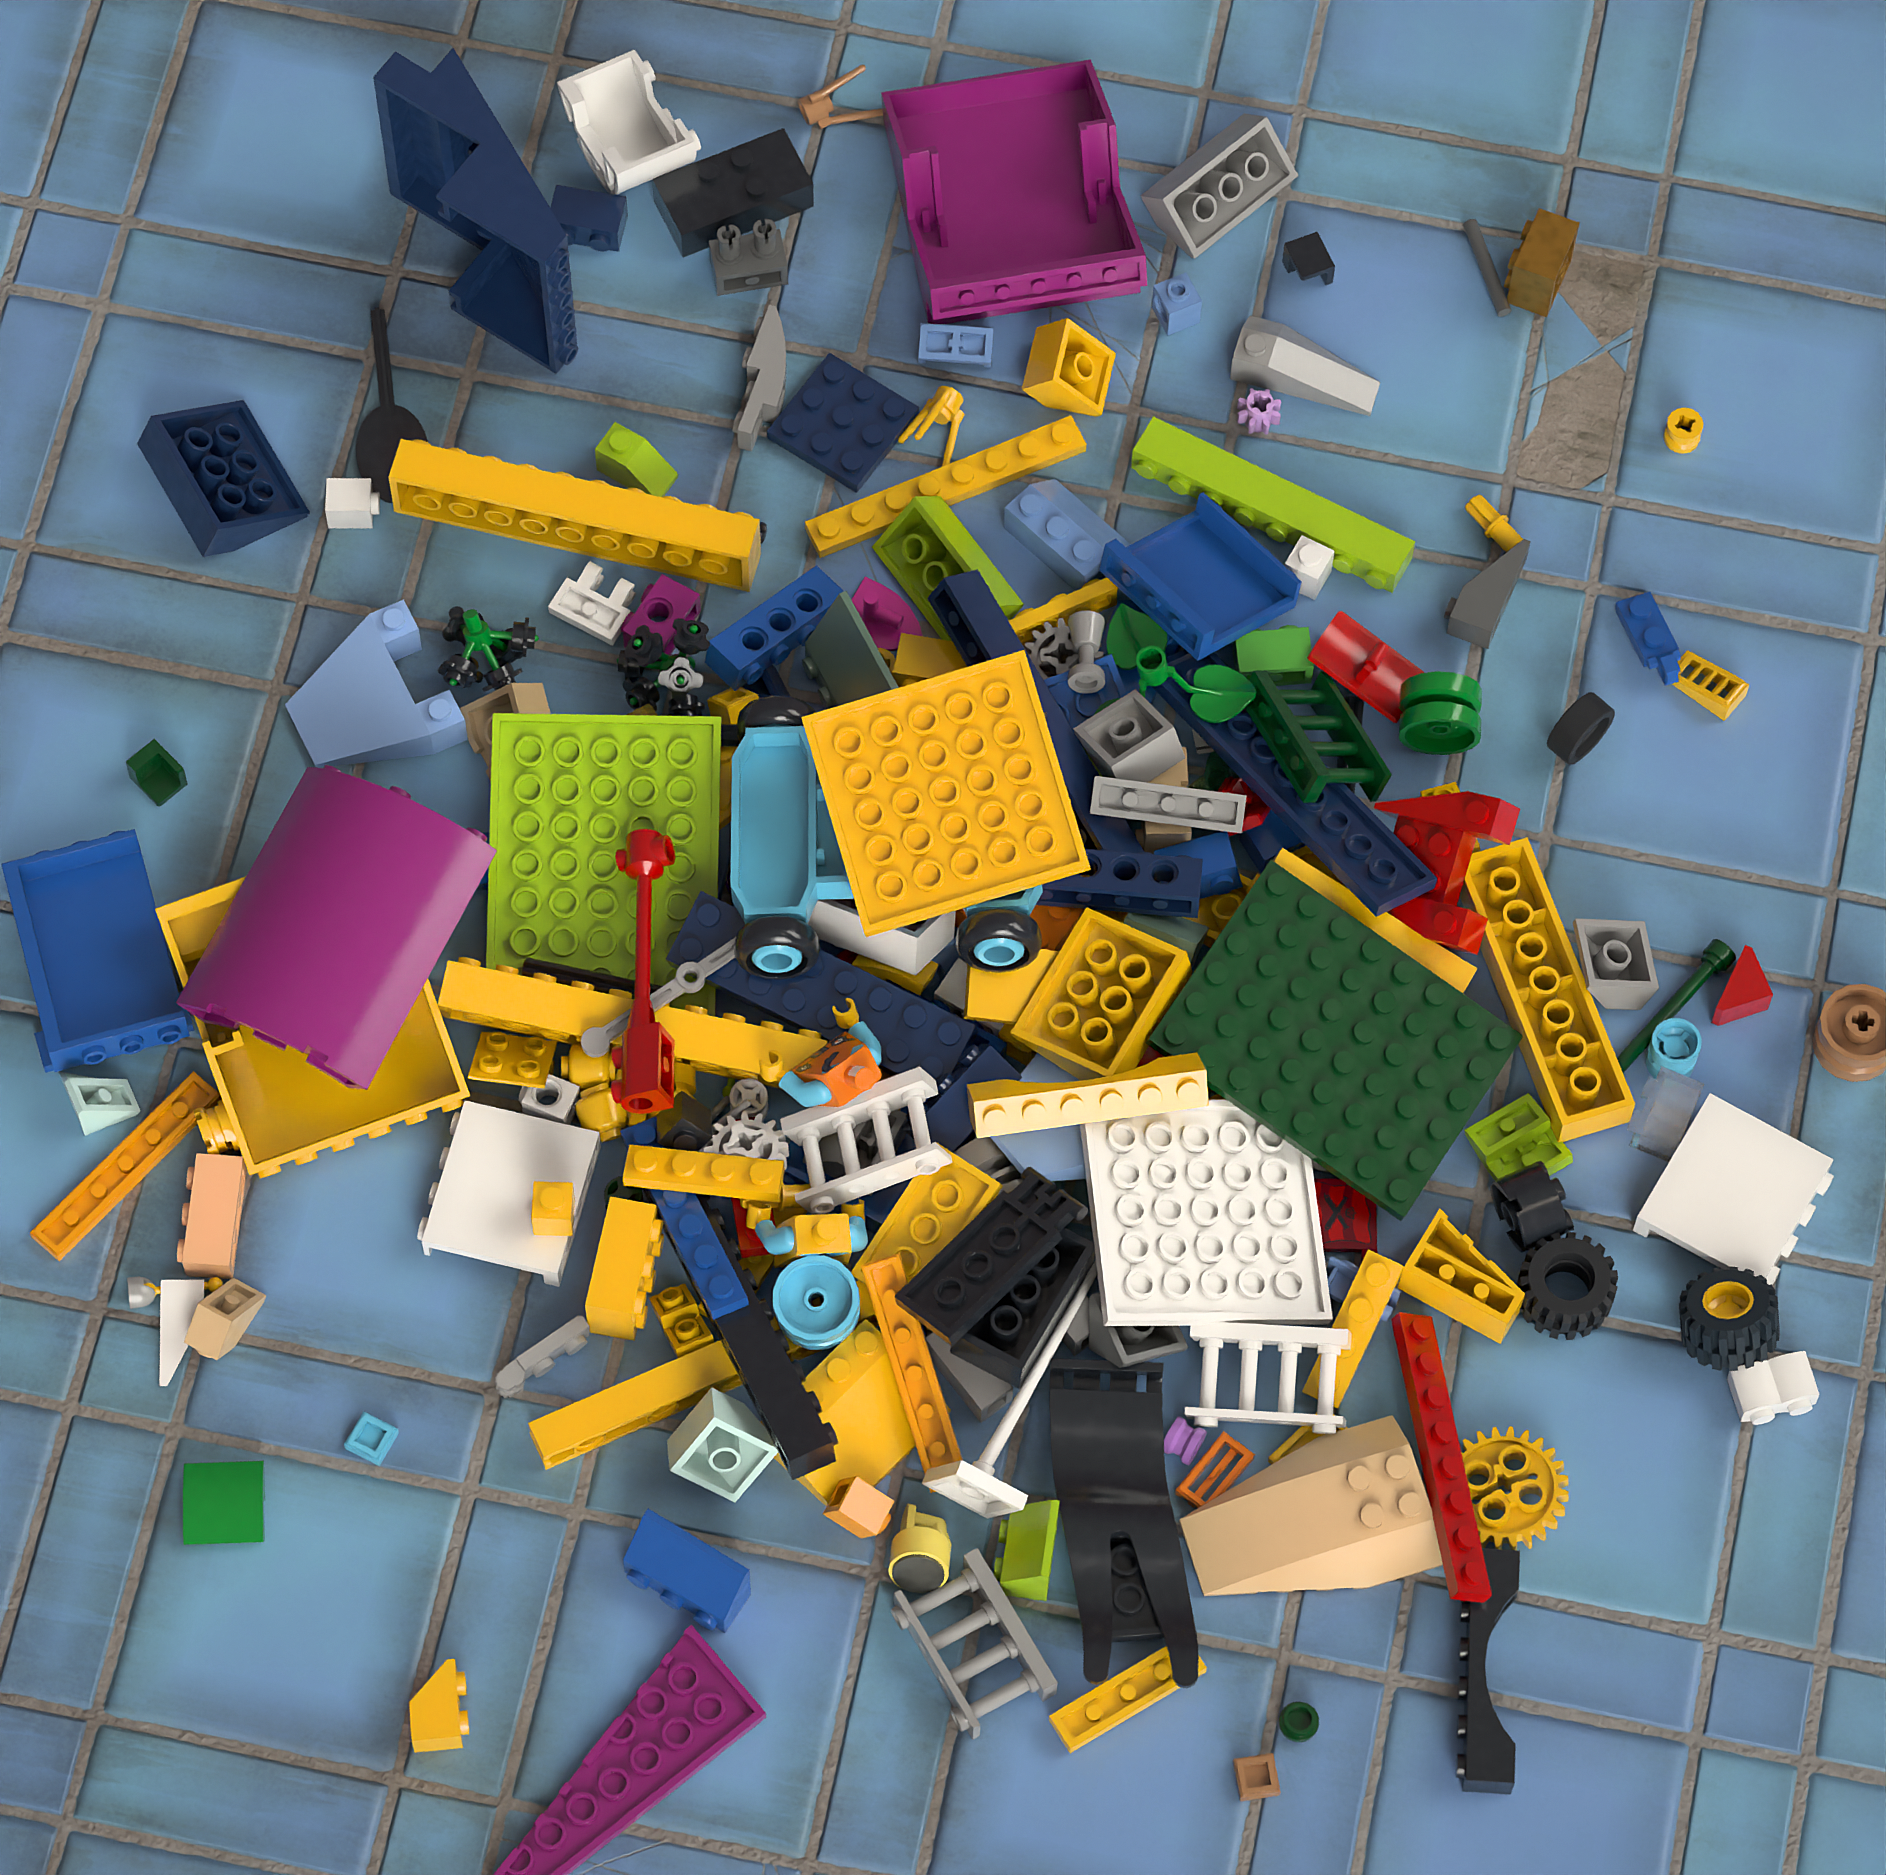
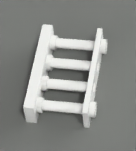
[780,1066,953,1214]
[1184,1322,1352,1434]

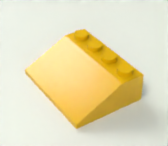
[1010,907,1193,1081]
[760,1319,951,1506]

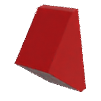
[1711,945,1773,1026]

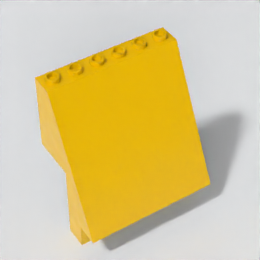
[155,876,470,1179]

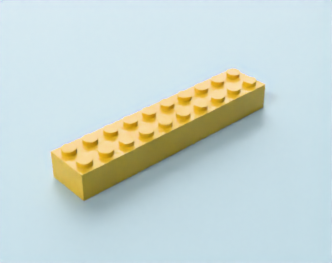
[389,439,761,592]
[438,957,828,1089]

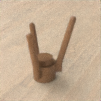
[797,65,883,129]

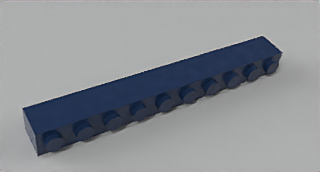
[927,569,1160,883]

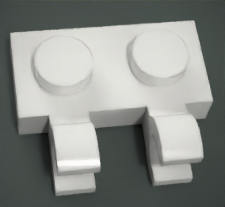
[548,562,636,646]

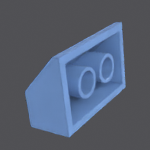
[1004,479,1131,591]

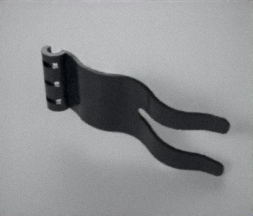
[1049,1358,1199,1688]

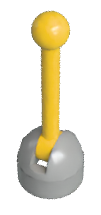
[127,1276,223,1309]

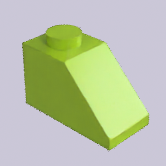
[595,422,678,497]

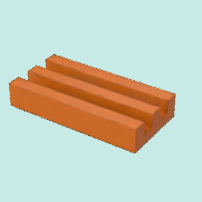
[1175,1431,1255,1508]

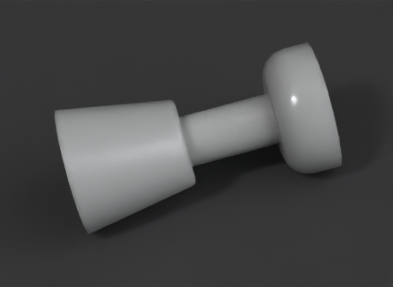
[1068,611,1105,693]

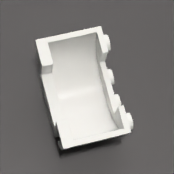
[557,50,701,195]

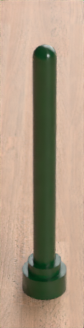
[1617,939,1736,1073]

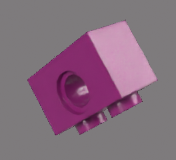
[621,574,701,661]

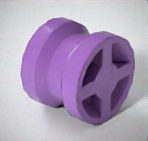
[1164,1416,1207,1466]

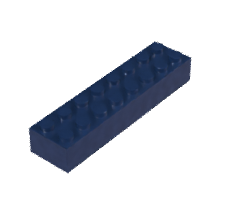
[666,891,978,1082]

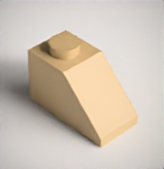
[184,1278,266,1360]

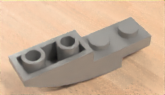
[733,305,787,452]

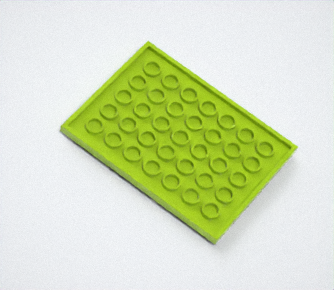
[486,713,722,1017]

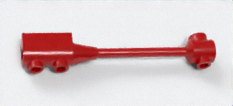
[611,829,676,1114]

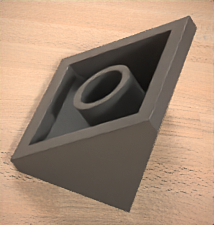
[1089,1292,1189,1368]

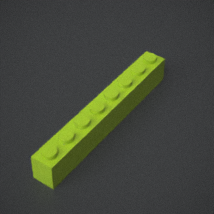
[1131,416,1415,593]

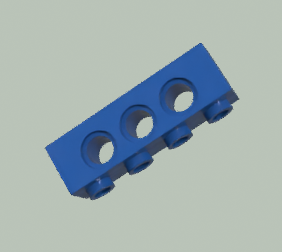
[704,565,844,691]

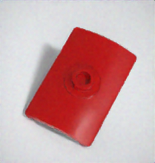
[1307,611,1425,723]

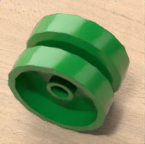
[1399,671,1482,755]

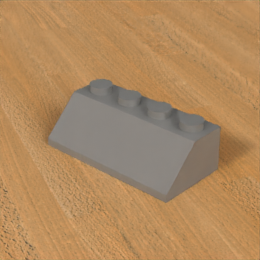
[1140,114,1299,258]

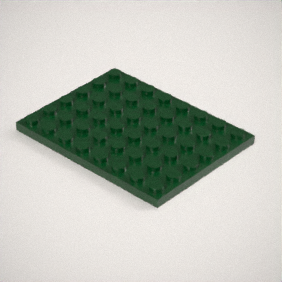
[1146,860,1523,1221]

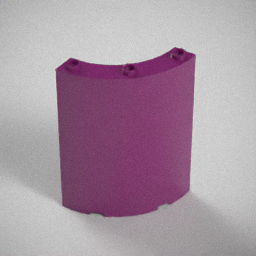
[176,765,497,1090]

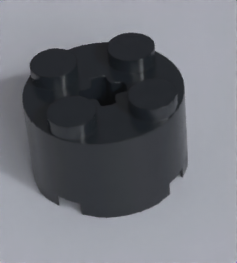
[1490,1161,1574,1252]

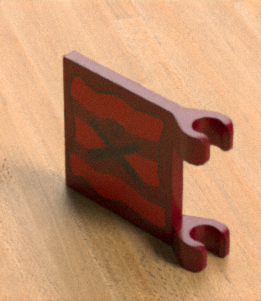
[1314,1179,1378,1263]

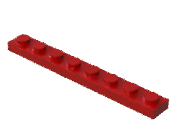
[1391,1312,1492,1603]

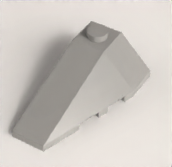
[1230,316,1380,416]

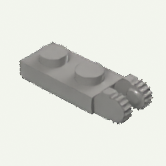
[495,1315,590,1399]

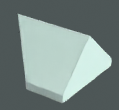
[58,1071,140,1136]

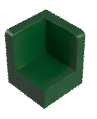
[126,739,188,806]

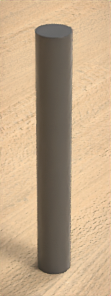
[1463,219,1511,317]

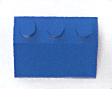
[623,1509,751,1633]

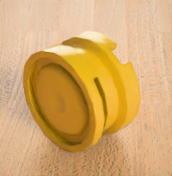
[193,1100,240,1155]

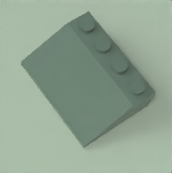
[802,591,899,710]

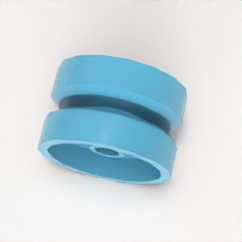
[773,1255,860,1350]

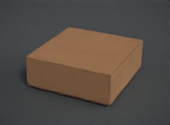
[1233,1753,1281,1802]

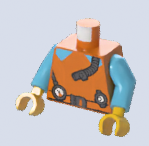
[759,998,882,1107]

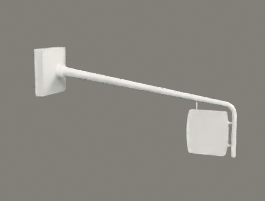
[922,1260,1098,1519]

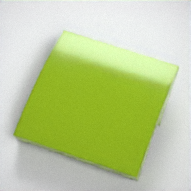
[1464,1093,1573,1181]

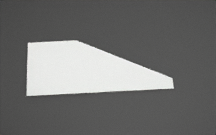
[159,1279,204,1386]

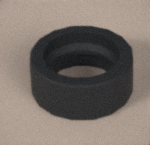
[1547,692,1615,764]

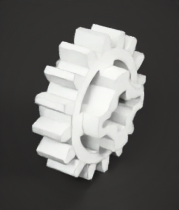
[704,1112,789,1170]

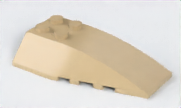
[1179,1415,1443,1596]

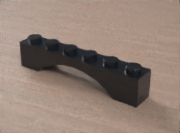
[1455,1548,1520,1794]

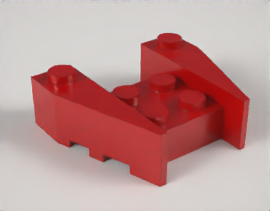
[1374,791,1520,955]

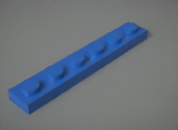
[620,1116,749,1320]

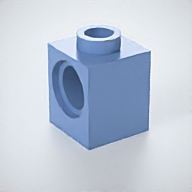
[1152,272,1202,336]

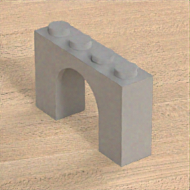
[926,1295,1089,1423]

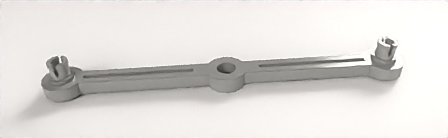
[581,937,736,1058]

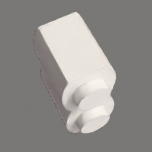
[1727,1351,1819,1425]

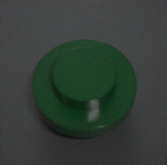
[1279,1702,1319,1742]

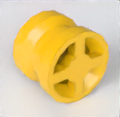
[1663,407,1704,454]

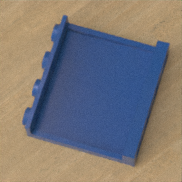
[1099,492,1302,661]

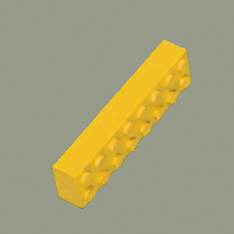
[1460,837,1635,1142]

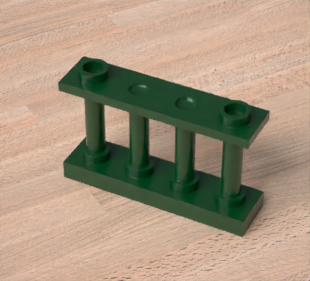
[1245,670,1392,803]

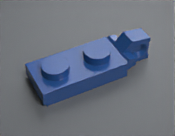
[1615,592,1681,686]

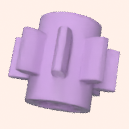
[1237,388,1281,435]

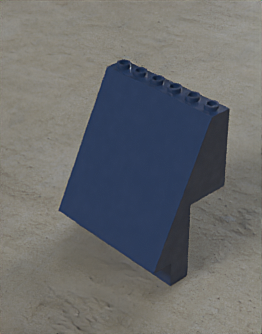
[373,48,578,374]

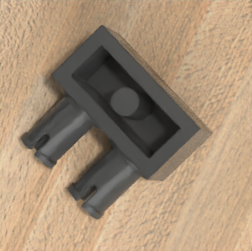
[709,219,788,296]

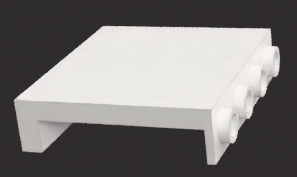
[1633,1093,1834,1285]
[418,1100,601,1287]

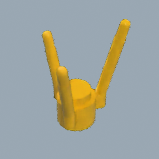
[898,386,965,467]

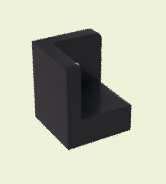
[1282,231,1335,285]

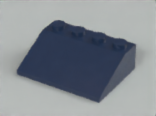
[137,400,310,557]

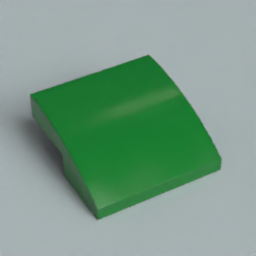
[183,1461,265,1545]

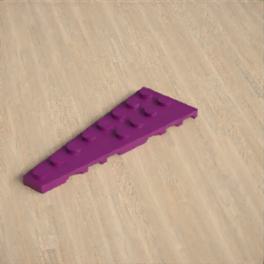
[493,1625,766,1875]

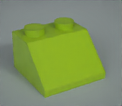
[993,1500,1059,1601]

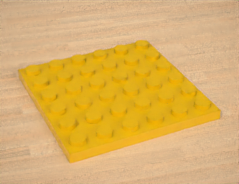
[801,650,1091,937]

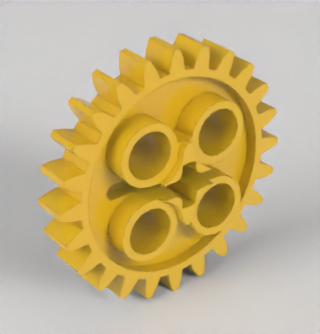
[1461,1426,1569,1550]

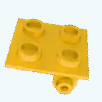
[468,1031,557,1089]

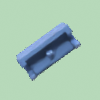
[918,323,994,368]

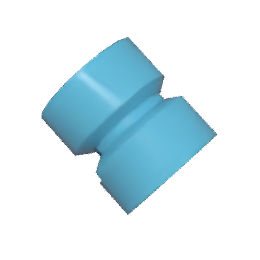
[1645,1018,1702,1085]

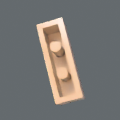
[177,1153,247,1279]

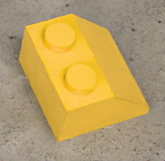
[1021,318,1116,417]

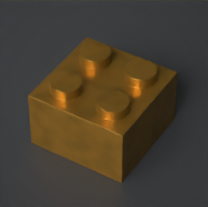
[1504,208,1580,317]

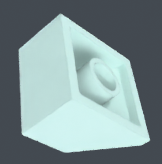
[667,1387,778,1502]

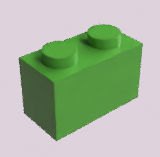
[1232,625,1314,686]

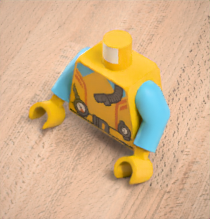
[746,1199,868,1268]

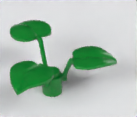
[1093,604,1257,723]

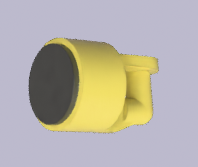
[889,1503,951,1593]

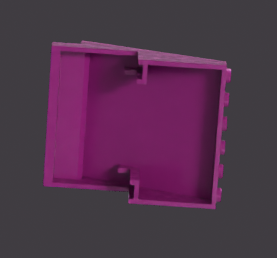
[881,59,1148,325]

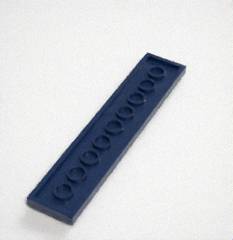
[1151,649,1437,917]

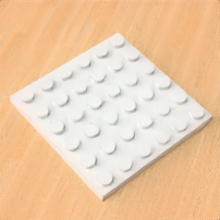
[1080,1100,1333,1326]

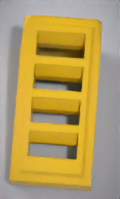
[1672,650,1749,721]

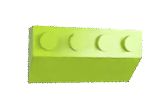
[872,496,1024,641]

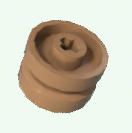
[1812,984,1886,1082]

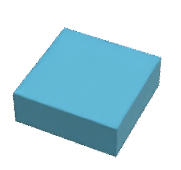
[344,1411,399,1466]

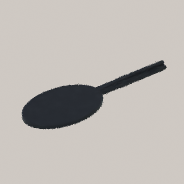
[356,307,428,503]

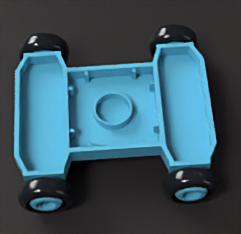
[730,695,1043,980]

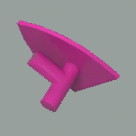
[851,577,923,651]

